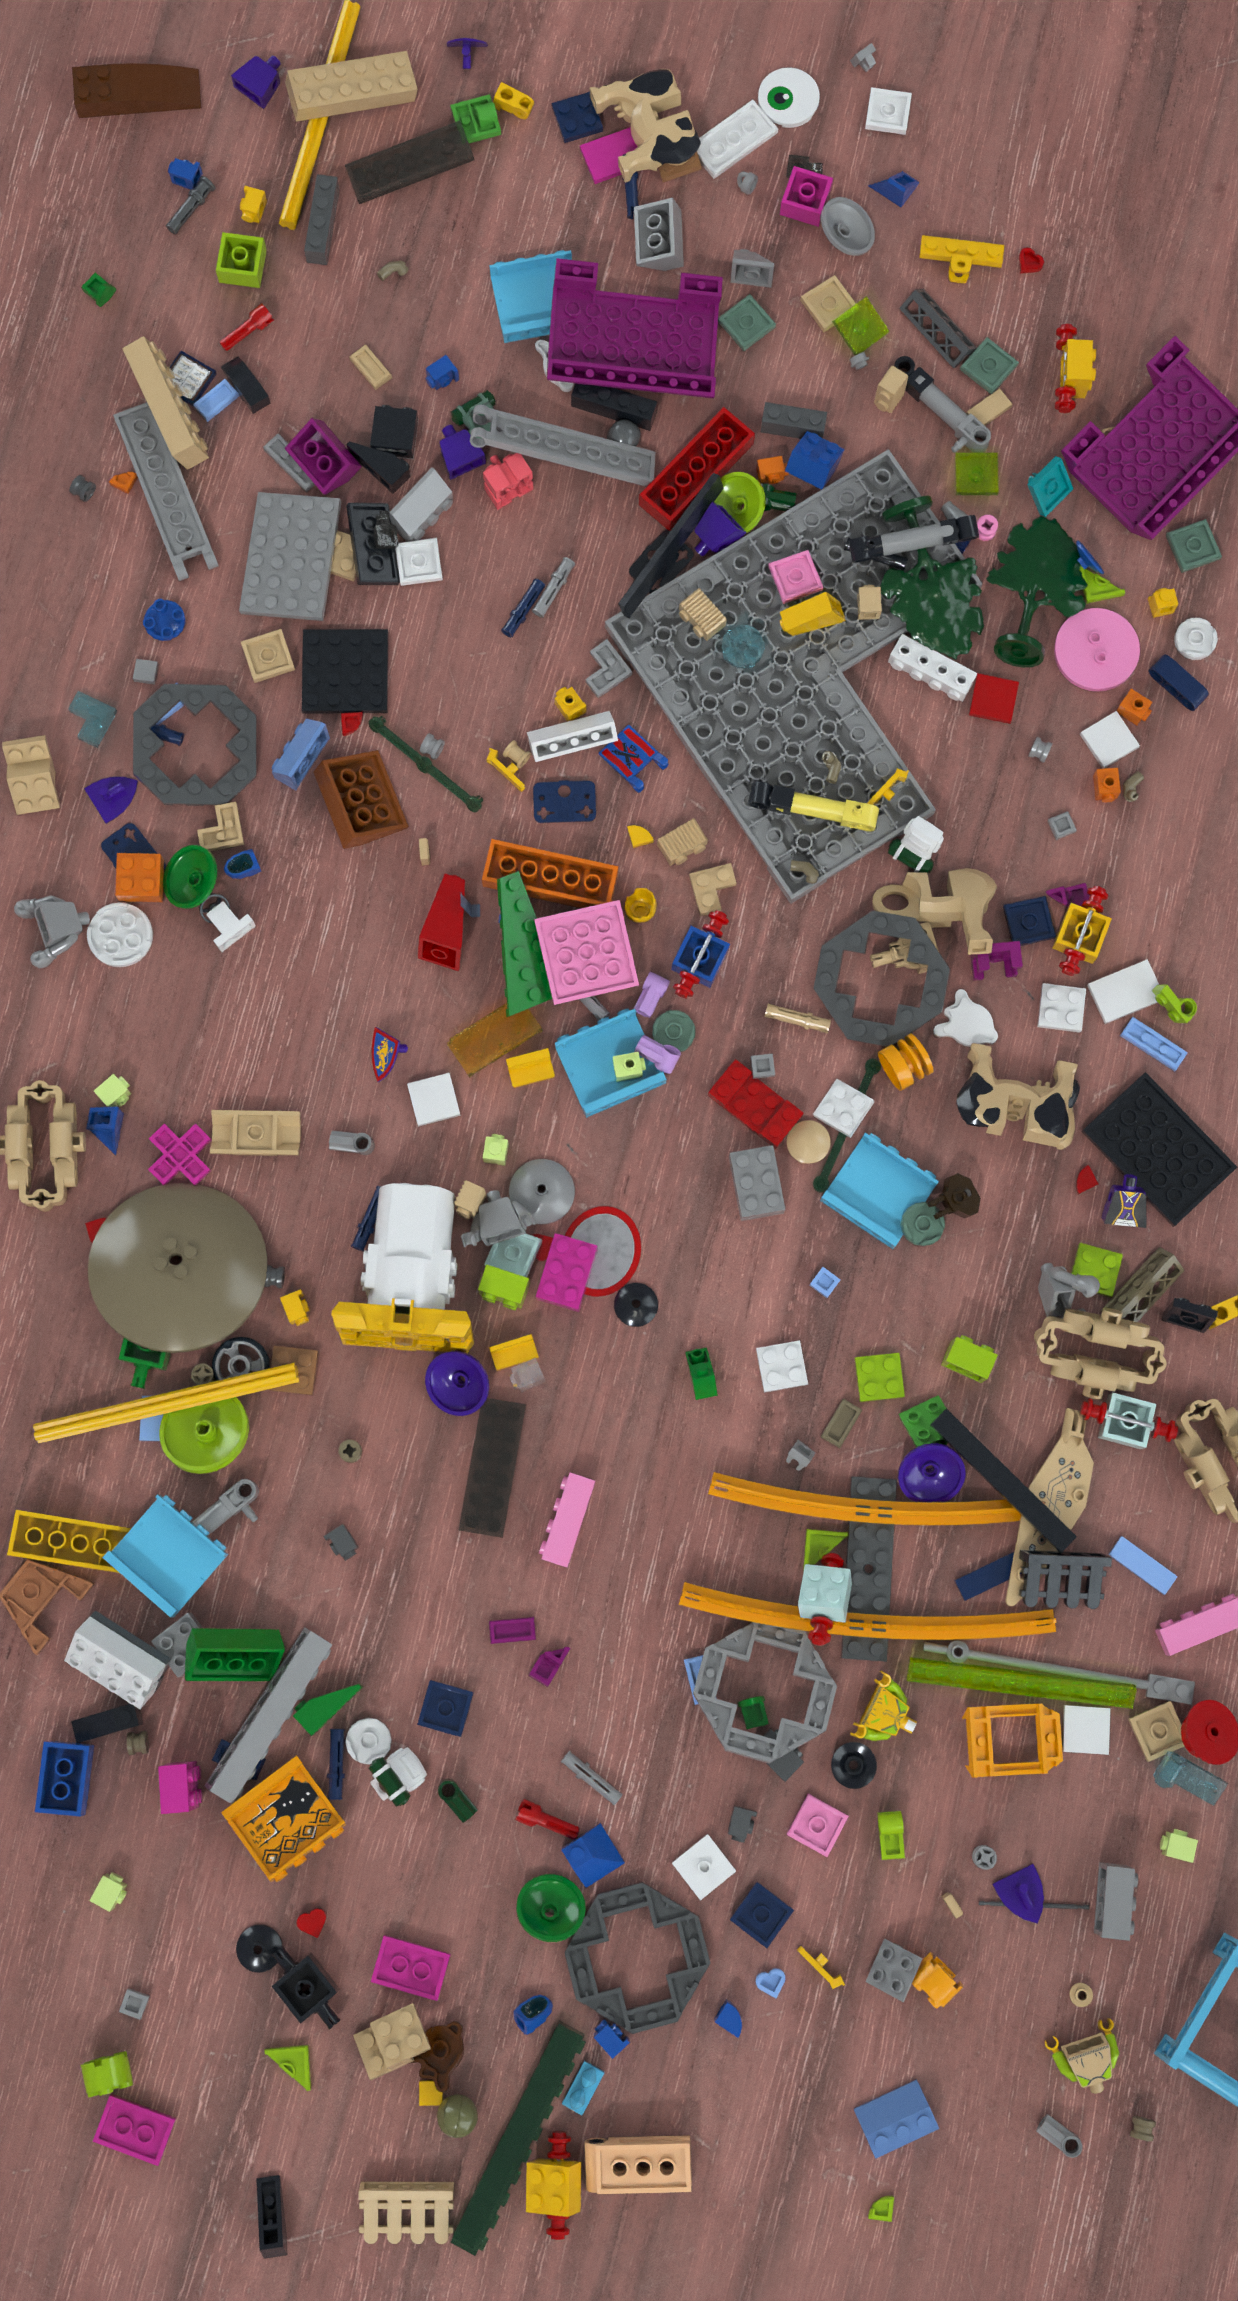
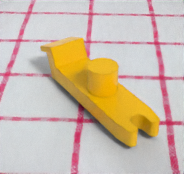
[486,748,525,792]
[867,768,909,805]
[797,1946,845,1989]

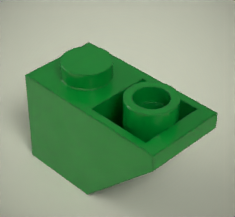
[685,1348,718,1400]

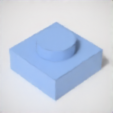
[810,1267,840,1298]

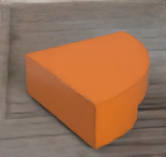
[109,471,138,494]

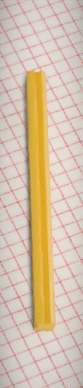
[279,0,360,230]
[33,1362,299,1443]

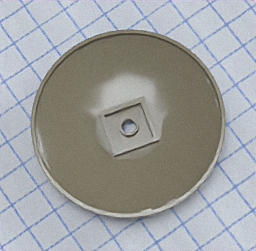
[88,1183,268,1353]

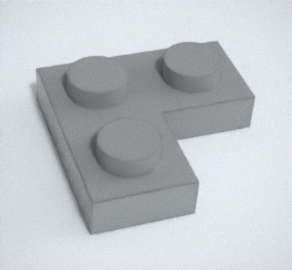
[585,639,632,698]

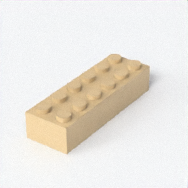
[285,51,418,122]
[122,336,209,470]

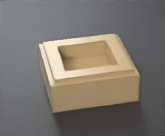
[419,838,430,866]
[941,1892,963,1919]

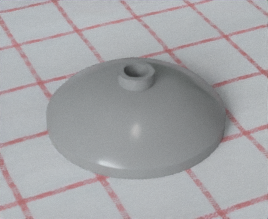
[821,197,875,256]
[509,1159,575,1225]

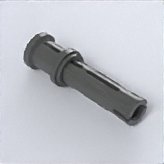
[165,176,216,235]

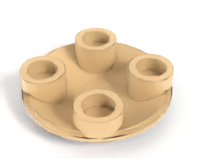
[787,1120,831,1164]

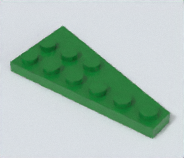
[497,871,552,1017]

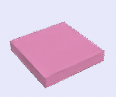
[768,550,824,604]
[787,1794,849,1857]

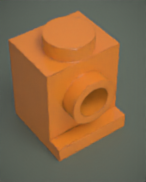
[756,456,789,484]

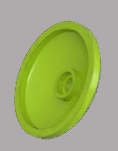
[714,472,766,533]

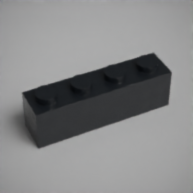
[571,383,657,431]

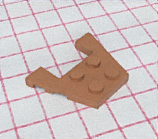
[0,1559,95,1655]

